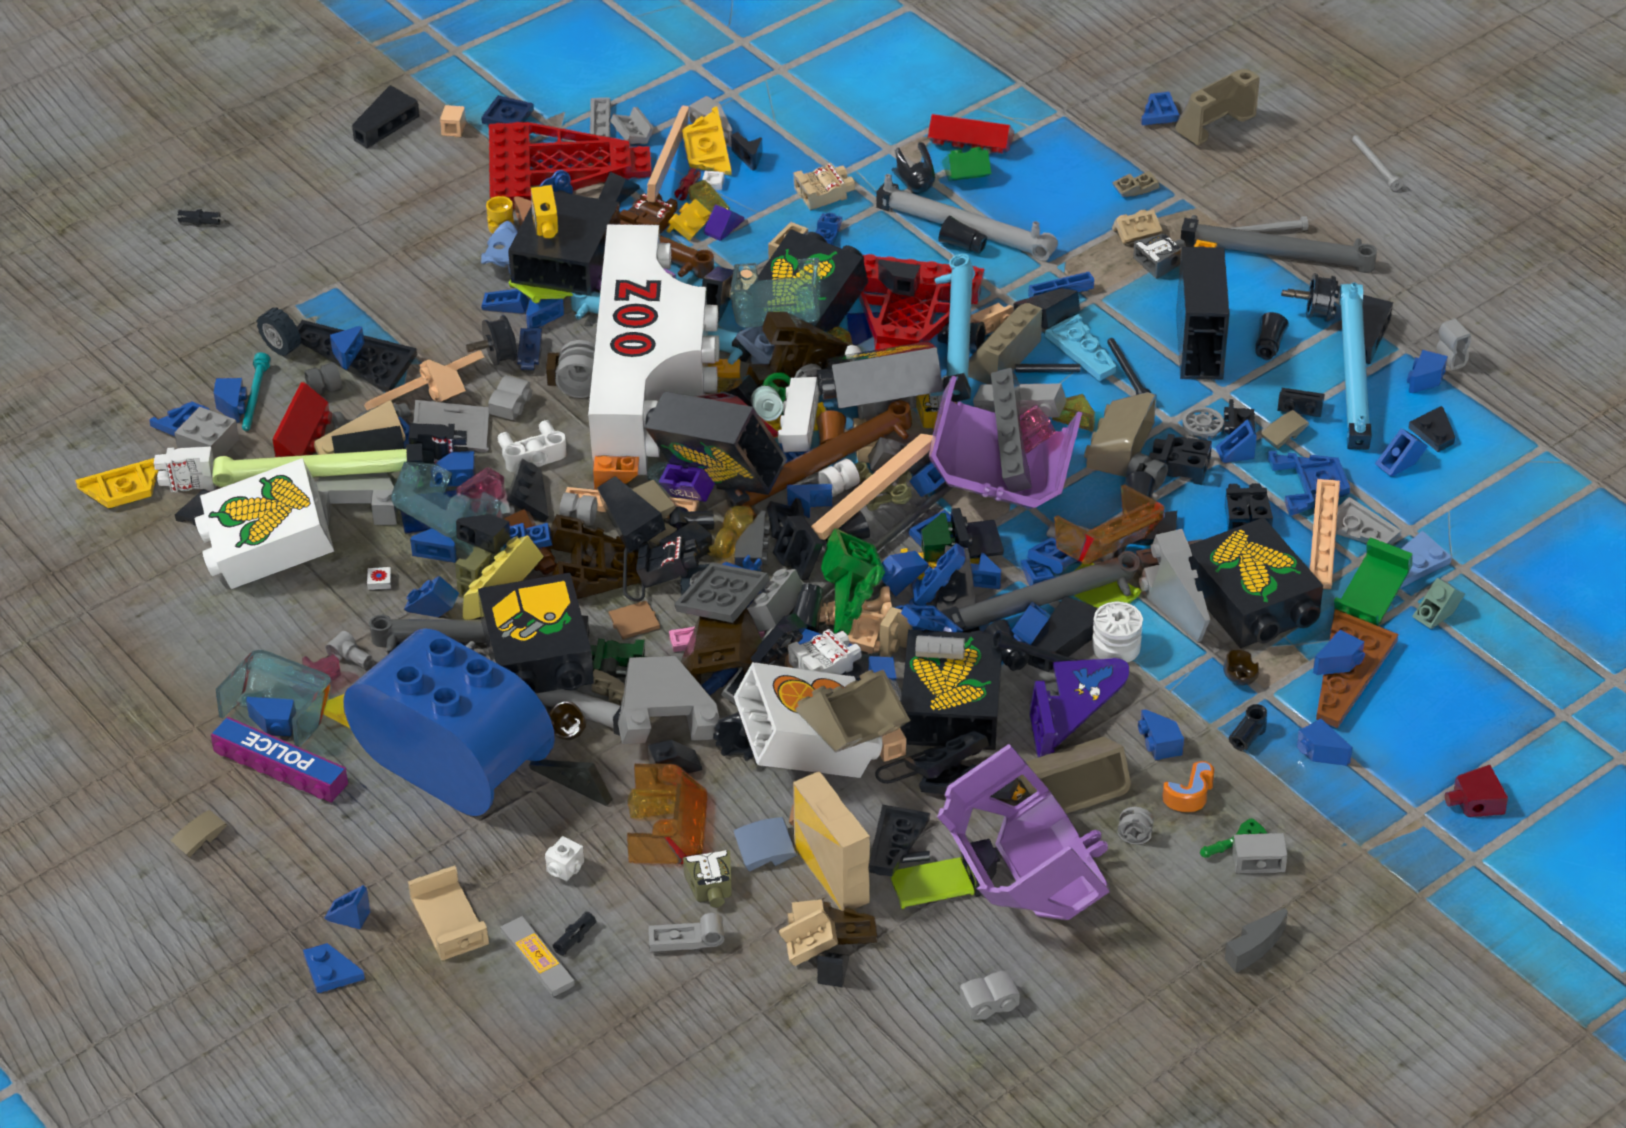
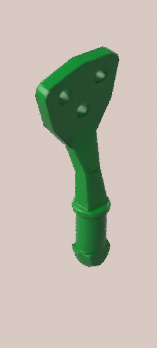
[1200,818,1268,858]

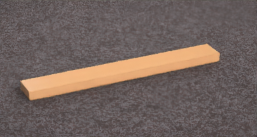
[647,106,689,202]
[811,434,933,540]

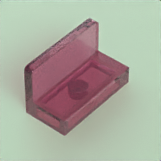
[456,467,505,516]

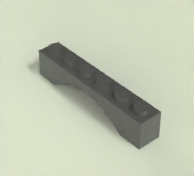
[991,367,1032,493]

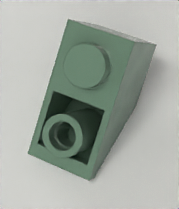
[1412,578,1465,629]

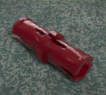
[674,168,701,201]

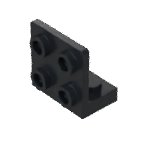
[950,508,1004,559]

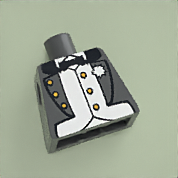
[1133,234,1186,279]

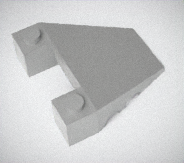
[316,473,398,526]
[1139,529,1210,642]
[618,656,720,744]

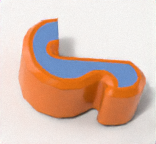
[1162,761,1215,812]

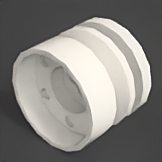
[1092,602,1143,663]

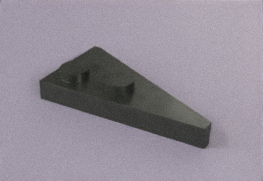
[529,760,613,806]

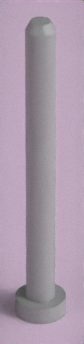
[1352,135,1403,191]
[1231,216,1308,233]

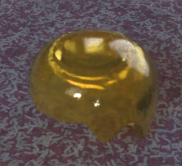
[723,506,753,540]
[708,526,738,560]

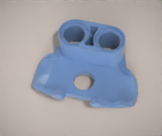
[481,221,518,274]

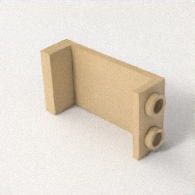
[408,866,489,961]

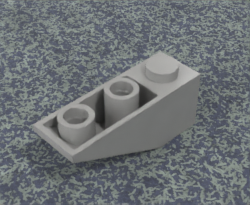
[689,96,732,147]

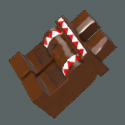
[620,193,678,235]

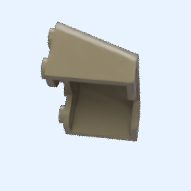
[1175,69,1260,146]
[795,670,910,752]

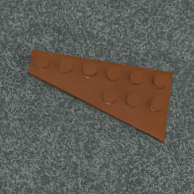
[1316,609,1399,728]

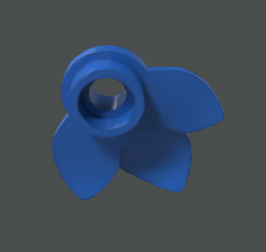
[539,170,573,194]

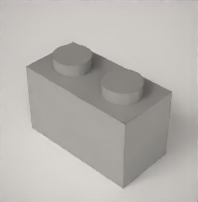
[1232,833,1287,874]

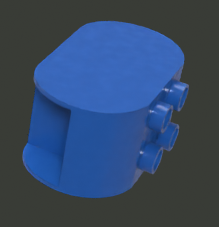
[343,628,555,816]

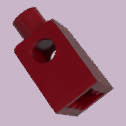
[1445,765,1508,817]

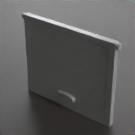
[413,400,489,452]

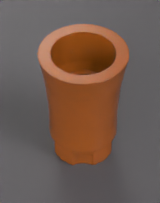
[816,411,847,445]

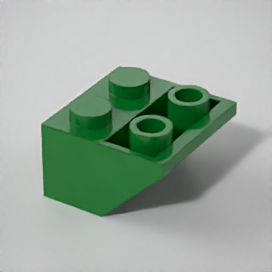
[942,147,991,181]

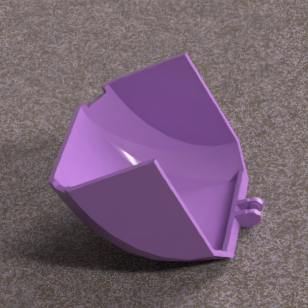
[929,376,1082,509]

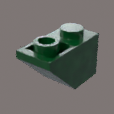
[921,513,955,562]

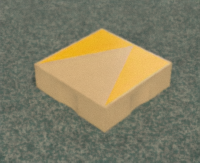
[793,771,870,911]

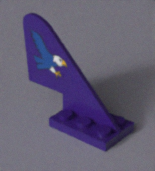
[1029,658,1129,758]

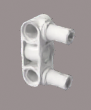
[497,420,567,473]

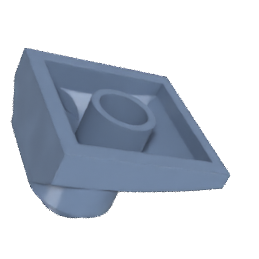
[736,319,775,364]

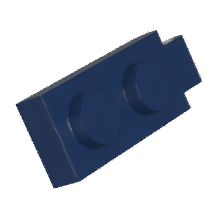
[517,328,542,370]

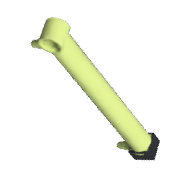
[212,443,424,487]

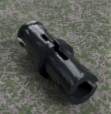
[178,209,221,225]
[552,911,596,956]

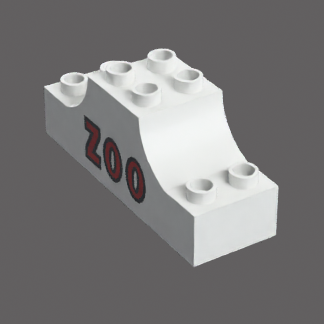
[588,225,720,475]

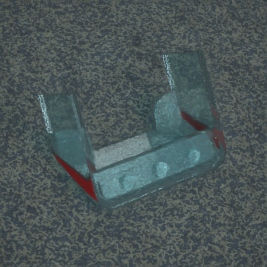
[215,650,332,748]

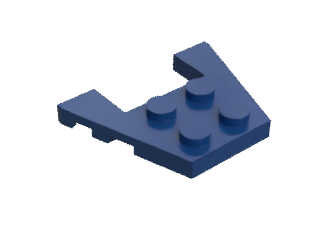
[1268,451,1350,516]

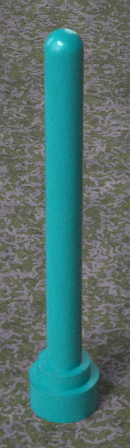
[242,352,271,431]

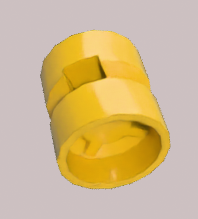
[486,196,514,234]

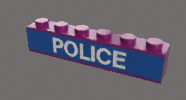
[211,717,348,803]

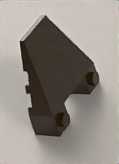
[746,311,848,388]
[549,514,642,599]

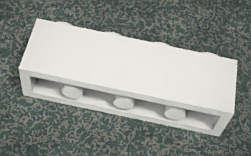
[778,377,820,452]

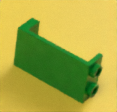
[1334,537,1413,626]

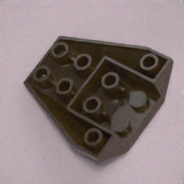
[681,607,770,685]

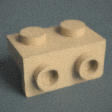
[779,909,838,966]

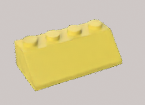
[463,535,544,620]

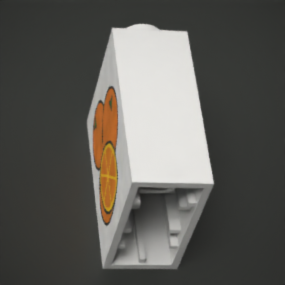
[734,662,882,778]

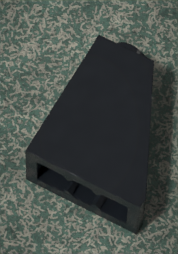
[702,267,738,322]
[1013,288,1080,329]

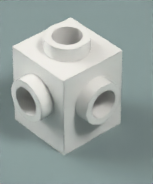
[545,836,584,881]

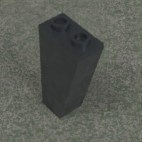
[352,85,420,149]
[1362,295,1394,364]
[597,476,666,553]
[1027,596,1098,672]

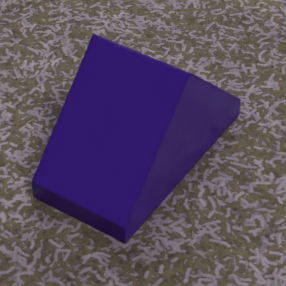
[704,204,744,241]

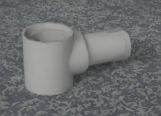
[325,631,372,669]

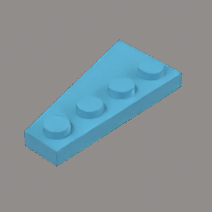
[1045,314,1116,381]

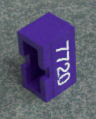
[659,464,715,502]

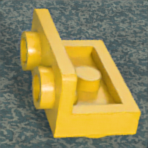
[666,199,711,241]

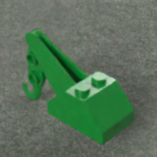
[821,528,885,636]

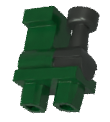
[590,638,645,678]

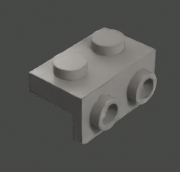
[610,107,654,145]

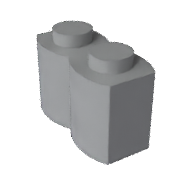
[1436,319,1471,370]
[488,375,532,420]
[960,971,1020,1020]

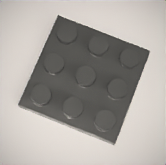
[674,563,770,623]

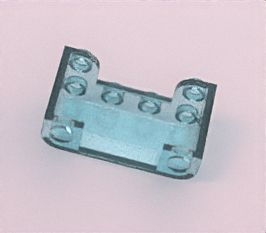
[730,258,821,328]
[391,462,502,538]

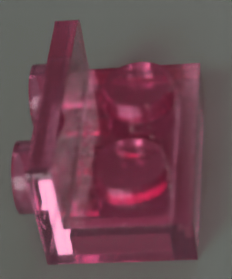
[1020,405,1055,453]

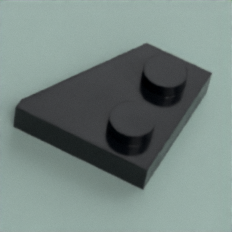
[1409,406,1455,452]

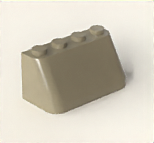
[968,303,1042,385]
[1084,392,1157,477]
[1019,736,1131,814]

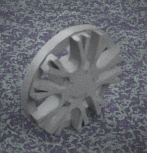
[1182,407,1224,439]

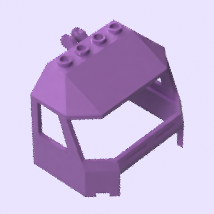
[937,744,1110,920]

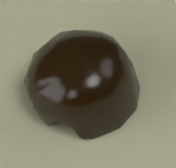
[1223,649,1259,685]
[549,701,586,740]

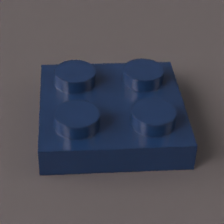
[481,95,534,125]

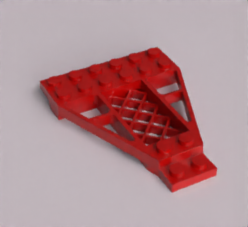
[489,122,652,209]
[858,254,985,350]

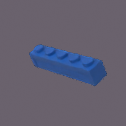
[1028,271,1094,298]

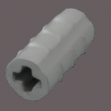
[916,635,965,660]

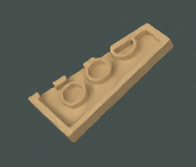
[314,400,406,455]

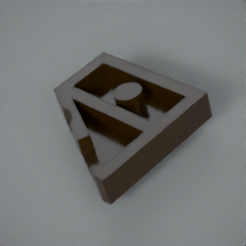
[823,902,877,945]

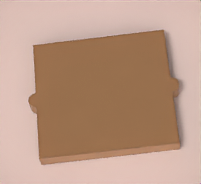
[609,601,660,640]

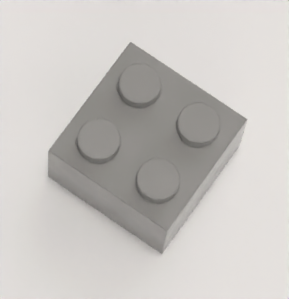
[174,407,239,459]

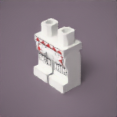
[154,447,216,492]
[788,629,861,675]

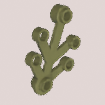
[854,462,913,511]

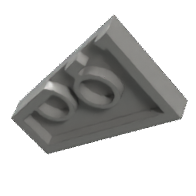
[1336,497,1401,545]

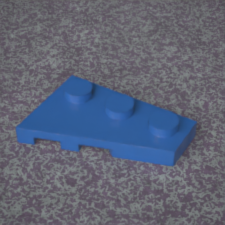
[912,543,966,606]

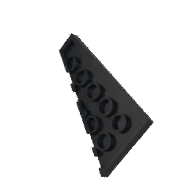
[297,320,418,393]

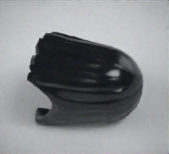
[892,142,935,193]
[713,711,754,761]

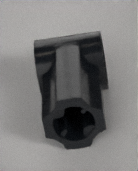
[669,507,714,531]
[1229,704,1267,751]

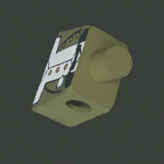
[683,850,732,908]

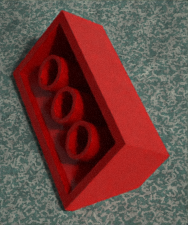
[928,114,1015,154]
[272,382,332,457]

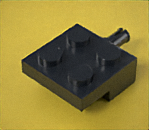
[773,516,824,580]
[750,613,807,664]

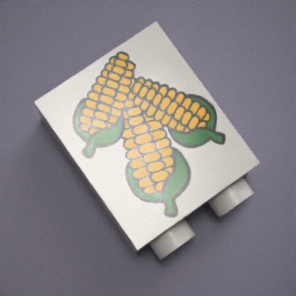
[195,458,334,589]

